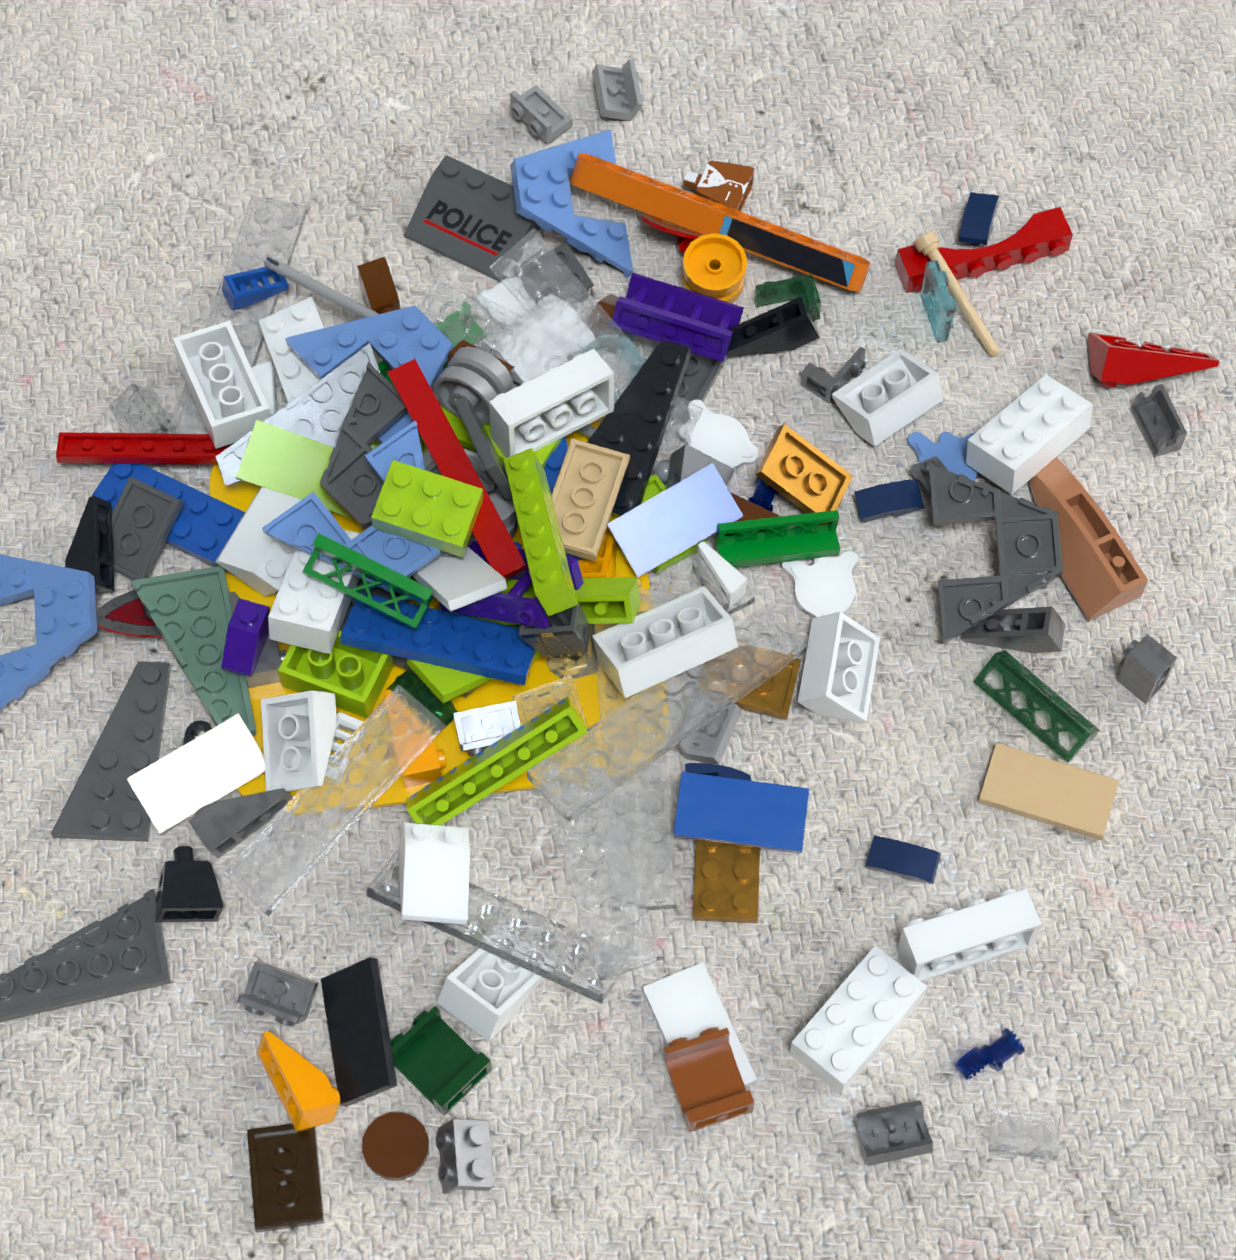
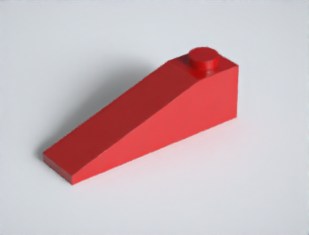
[1088,332,1219,387]

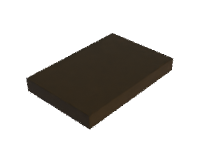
[247,1124,324,1233]

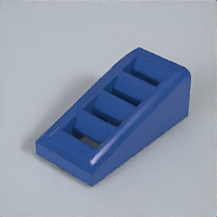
[222,265,289,311]

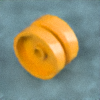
[681,233,747,303]

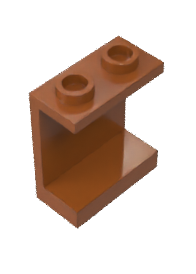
[663,1027,755,1133]

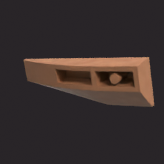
[1028,457,1148,621]

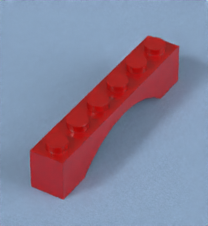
[895,207,1073,293]

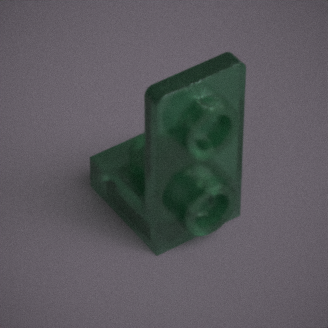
[755,274,821,320]
[386,670,457,735]

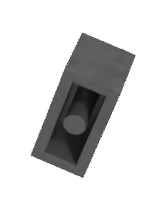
[1117,634,1177,704]

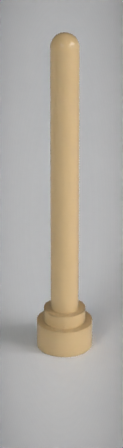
[913,231,999,357]

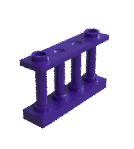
[611,273,744,362]
[438,541,584,629]

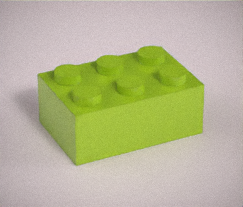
[371,460,483,557]
[278,631,394,719]

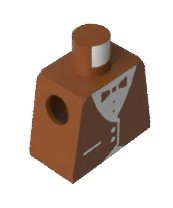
[683,160,755,212]

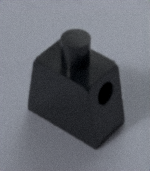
[155,846,224,922]

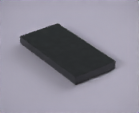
[321,957,398,1107]

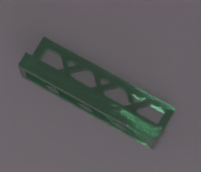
[973,650,1100,763]

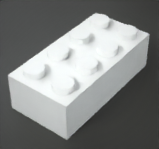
[259,297,328,403]
[173,320,271,449]
[489,349,614,458]
[966,375,1093,494]
[268,529,360,654]
[592,586,738,698]
[897,889,1042,982]
[789,945,927,1096]

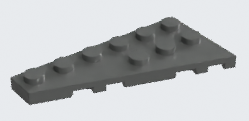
[51,662,171,842]
[0,888,171,1022]

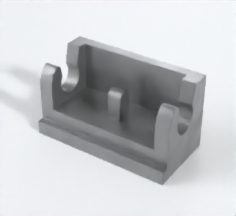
[1130,384,1187,457]

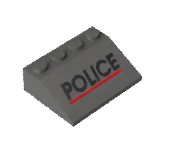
[404,155,541,282]

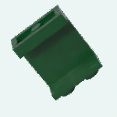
[391,1006,492,1116]

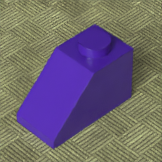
[221,598,270,678]

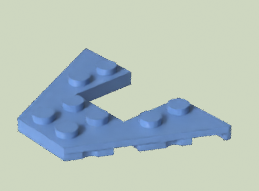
[510,130,633,278]
[285,305,453,444]
[262,421,440,592]
[0,554,97,710]

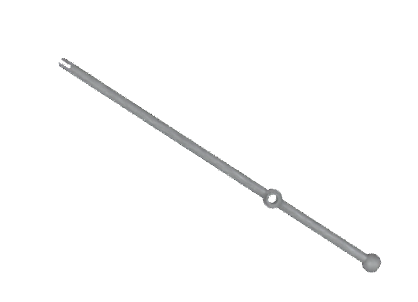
[263,256,670,483]

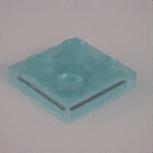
[920,260,957,343]

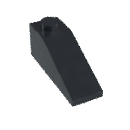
[727,296,820,356]
[65,496,114,595]

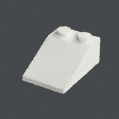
[261,690,337,792]
[398,823,470,925]
[437,927,554,1042]

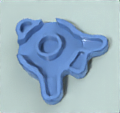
[907,432,977,481]

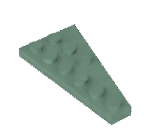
[131,566,256,736]

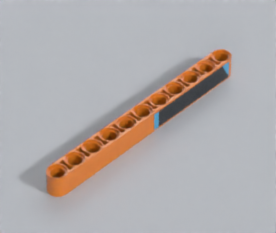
[570,153,871,292]

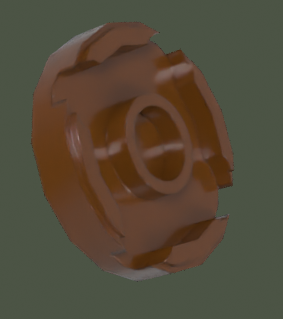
[362,1112,429,1181]

